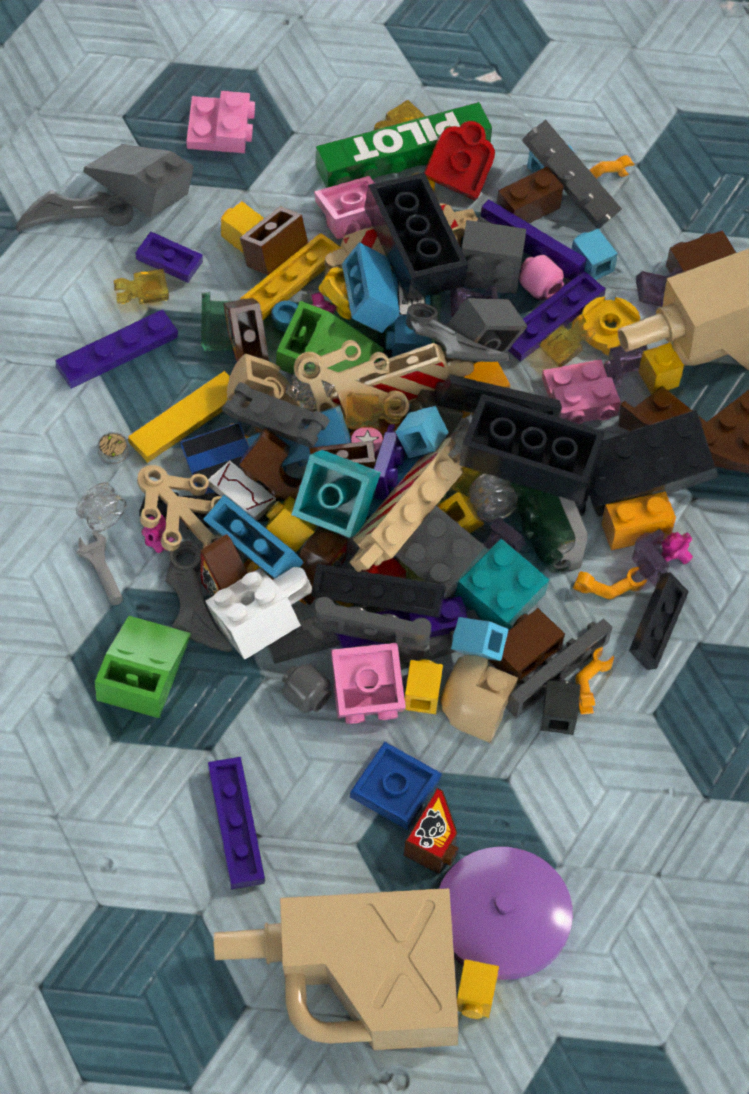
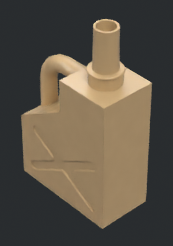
[618,249,749,370]
[214,888,458,1050]

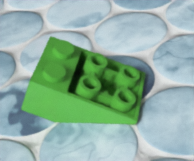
[276,301,384,387]
[95,616,191,718]

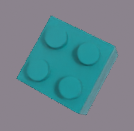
[291,450,381,538]
[455,539,550,631]

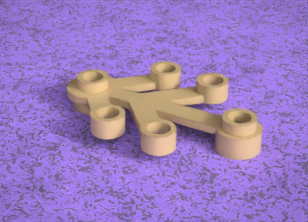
[294,340,409,429]
[137,465,222,551]

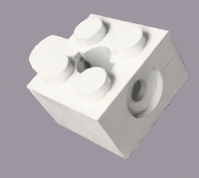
[205,567,312,659]

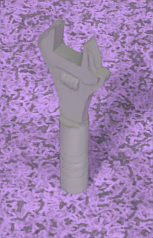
[76,531,123,605]

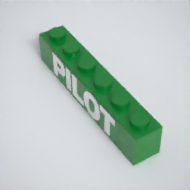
[315,102,492,188]

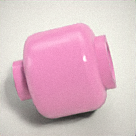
[519,255,564,300]

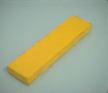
[240,233,341,320]
[128,371,231,463]

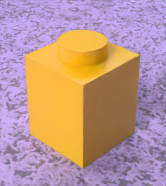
[221,201,264,254]
[638,342,684,394]
[433,492,484,533]
[266,496,317,553]
[404,659,443,715]
[457,959,499,1019]

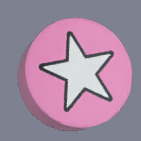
[351,427,383,457]

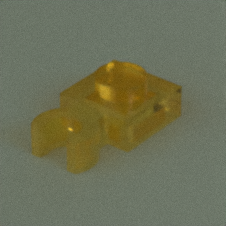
[374,100,425,130]
[113,269,169,304]
[539,315,596,367]
[347,394,401,428]

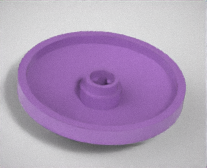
[439,847,573,980]

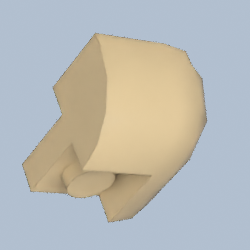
[227,354,300,433]
[440,655,518,743]

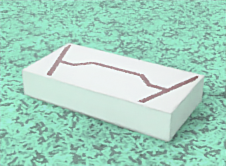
[208,461,276,521]

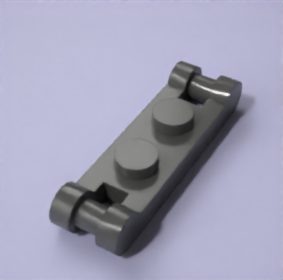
[222,382,330,448]
[314,597,431,651]

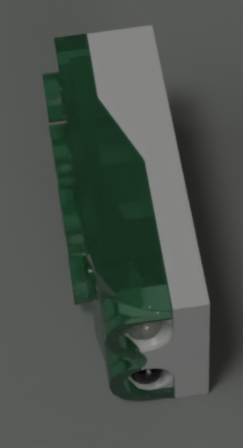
[502,479,588,573]

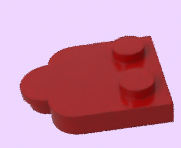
[424,121,495,201]

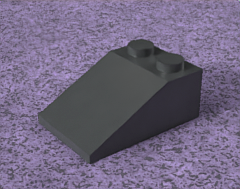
[83,144,194,218]

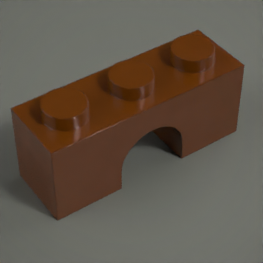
[239,427,303,501]

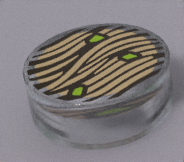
[97,432,129,464]

